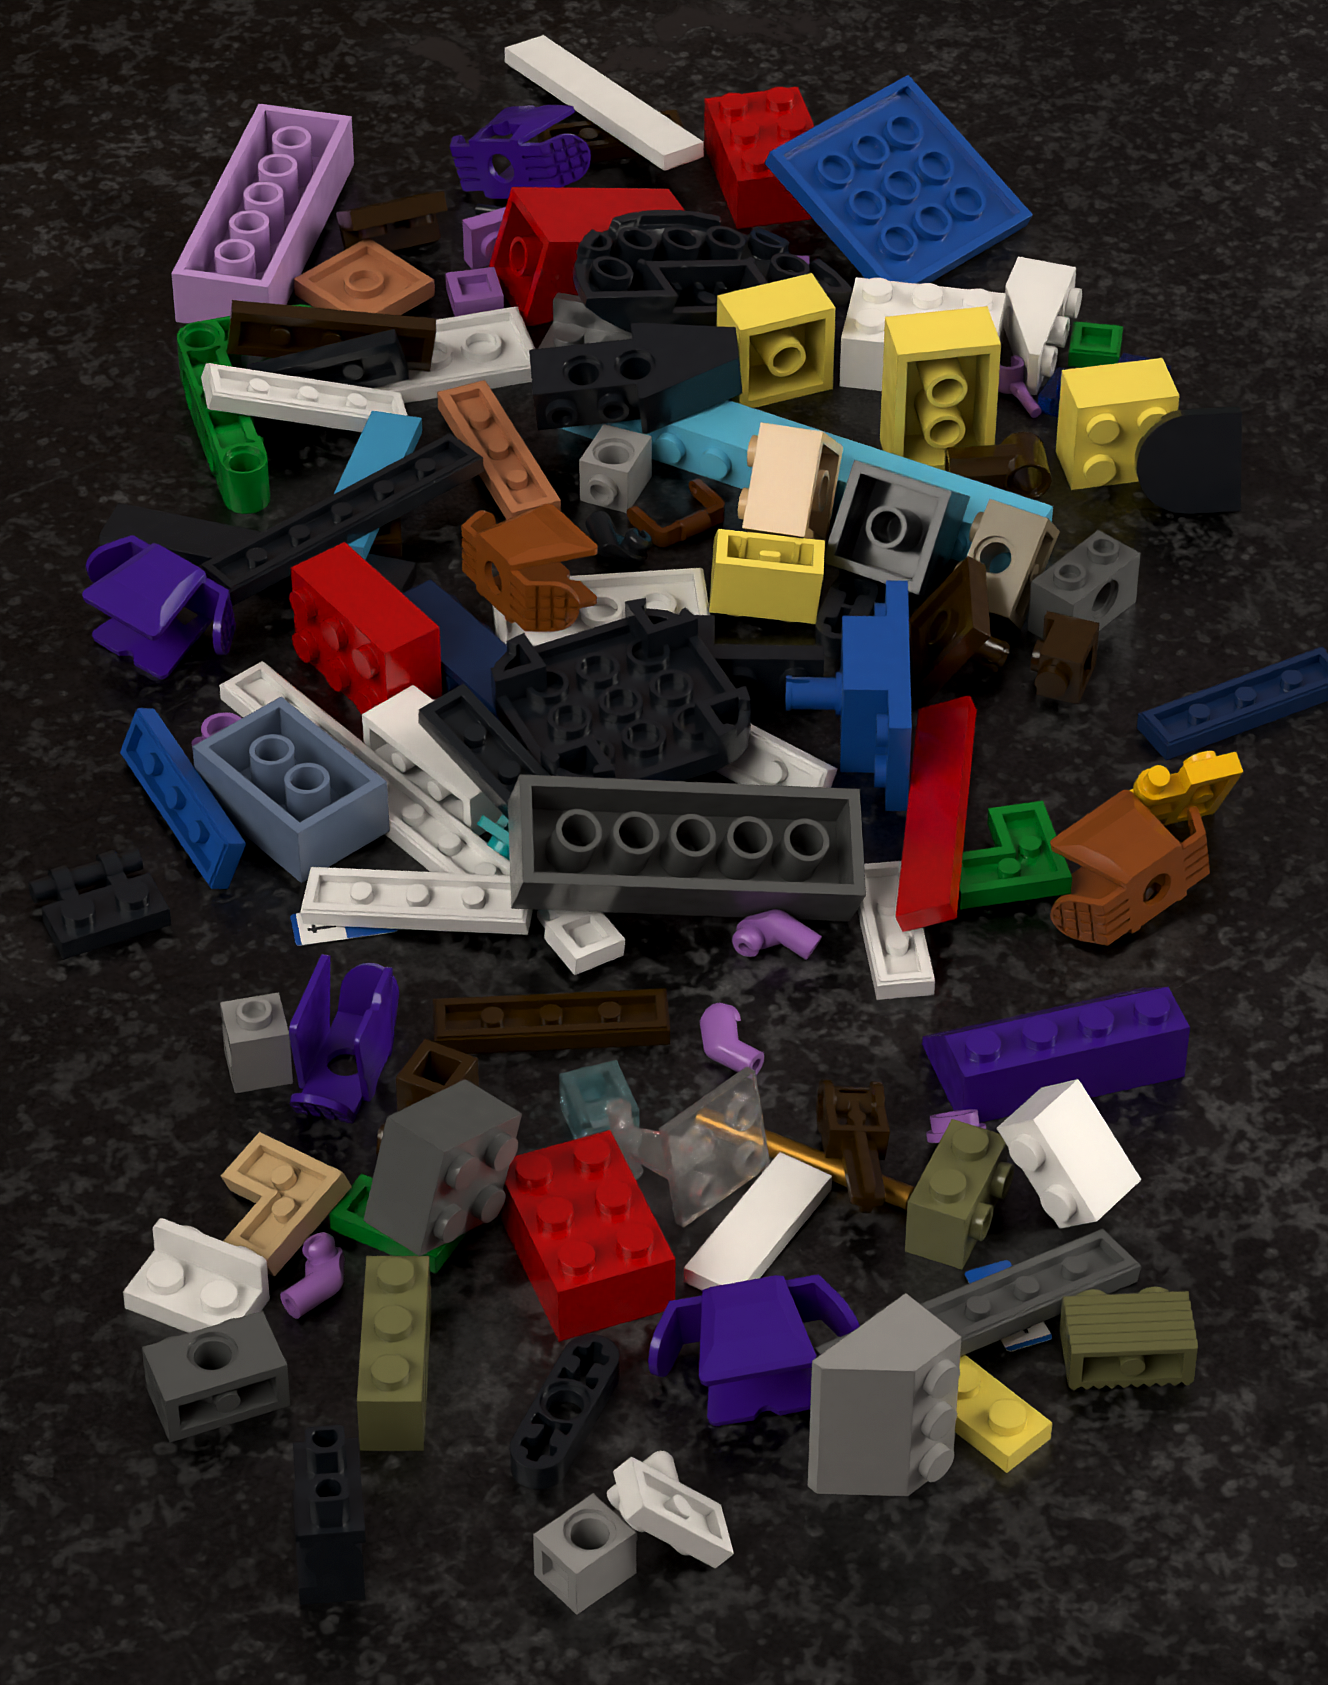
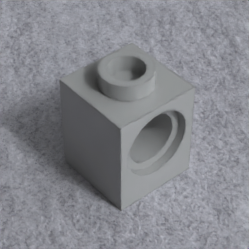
[579,424,652,513]
[220,992,293,1093]
[533,1493,638,1614]

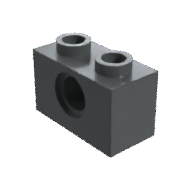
[1028,530,1140,639]
[142,1311,291,1443]

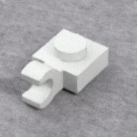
[537,910,625,975]

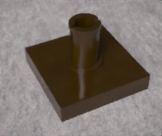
[909,556,1010,704]

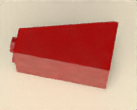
[489,187,685,326]

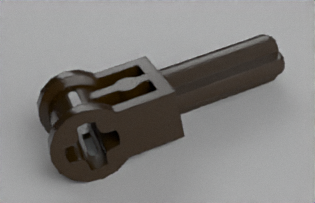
[816,1079,890,1214]

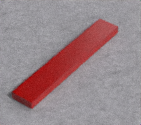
[895,695,977,932]

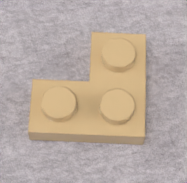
[221,1132,352,1277]

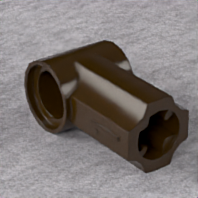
[944,431,1052,499]

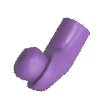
[732,909,822,960]
[700,1003,764,1079]
[280,1232,345,1319]

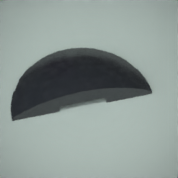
[572,210,853,333]

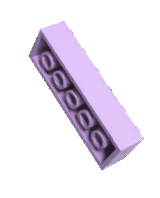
[171,104,354,324]

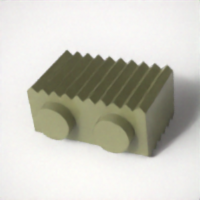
[1060,1287,1198,1390]

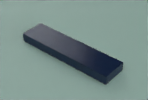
[1137,646,1328,761]

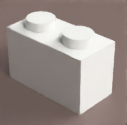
[997,1079,1141,1228]

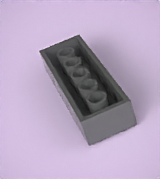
[508,775,866,921]

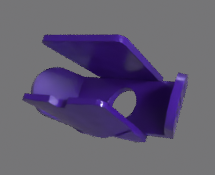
[450,105,591,199]
[82,535,236,679]
[289,954,399,1124]
[648,1274,860,1426]

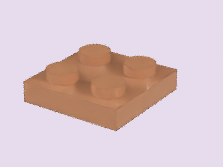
[294,238,435,315]

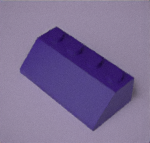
[922,987,1190,1123]

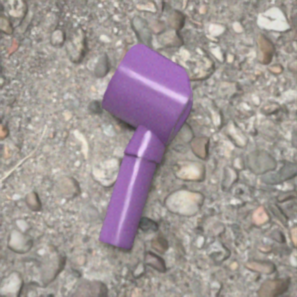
[998,355,1042,418]

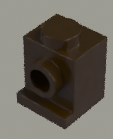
[1030,611,1100,704]

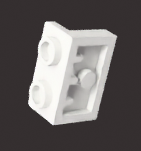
[123,1218,270,1333]

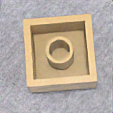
[738,422,843,550]

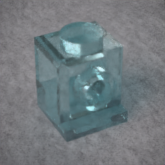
[559,1060,639,1155]

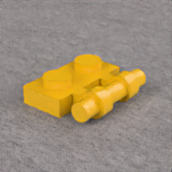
[1130,751,1243,825]

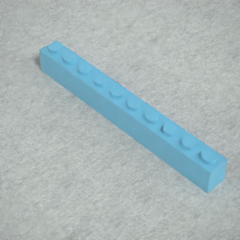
[560,400,1053,574]

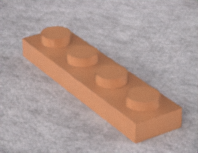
[437,380,561,520]

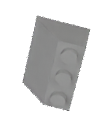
[808,1293,962,1496]

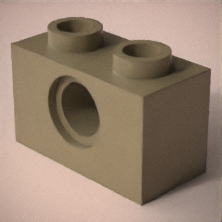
[954,499,1060,630]

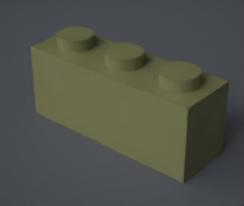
[357,1256,431,1451]

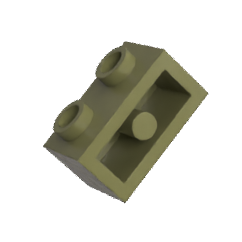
[905,1119,1015,1270]

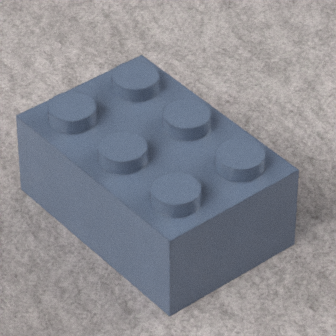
[192,697,390,883]

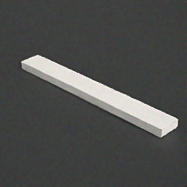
[219,661,510,875]

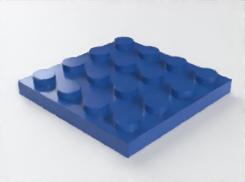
[764,75,1033,284]

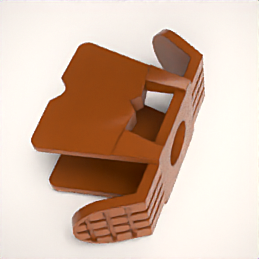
[461,504,598,632]
[1050,790,1210,946]

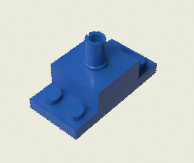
[786,580,912,811]

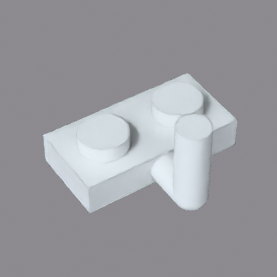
[607,1451,734,1569]

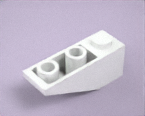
[1004,256,1082,395]

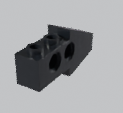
[529,323,742,434]

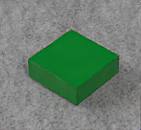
[1068,321,1123,368]

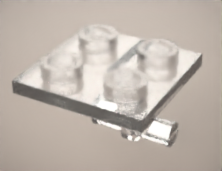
[605,1067,770,1227]

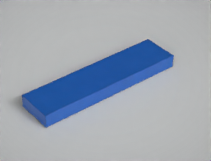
[120,708,246,889]

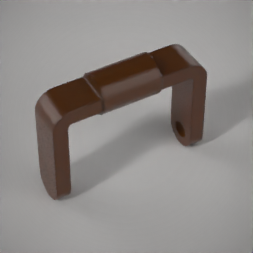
[627,478,725,547]

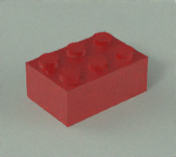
[704,87,815,229]
[289,542,442,715]
[498,1130,676,1342]

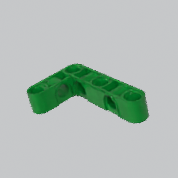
[177,304,314,514]

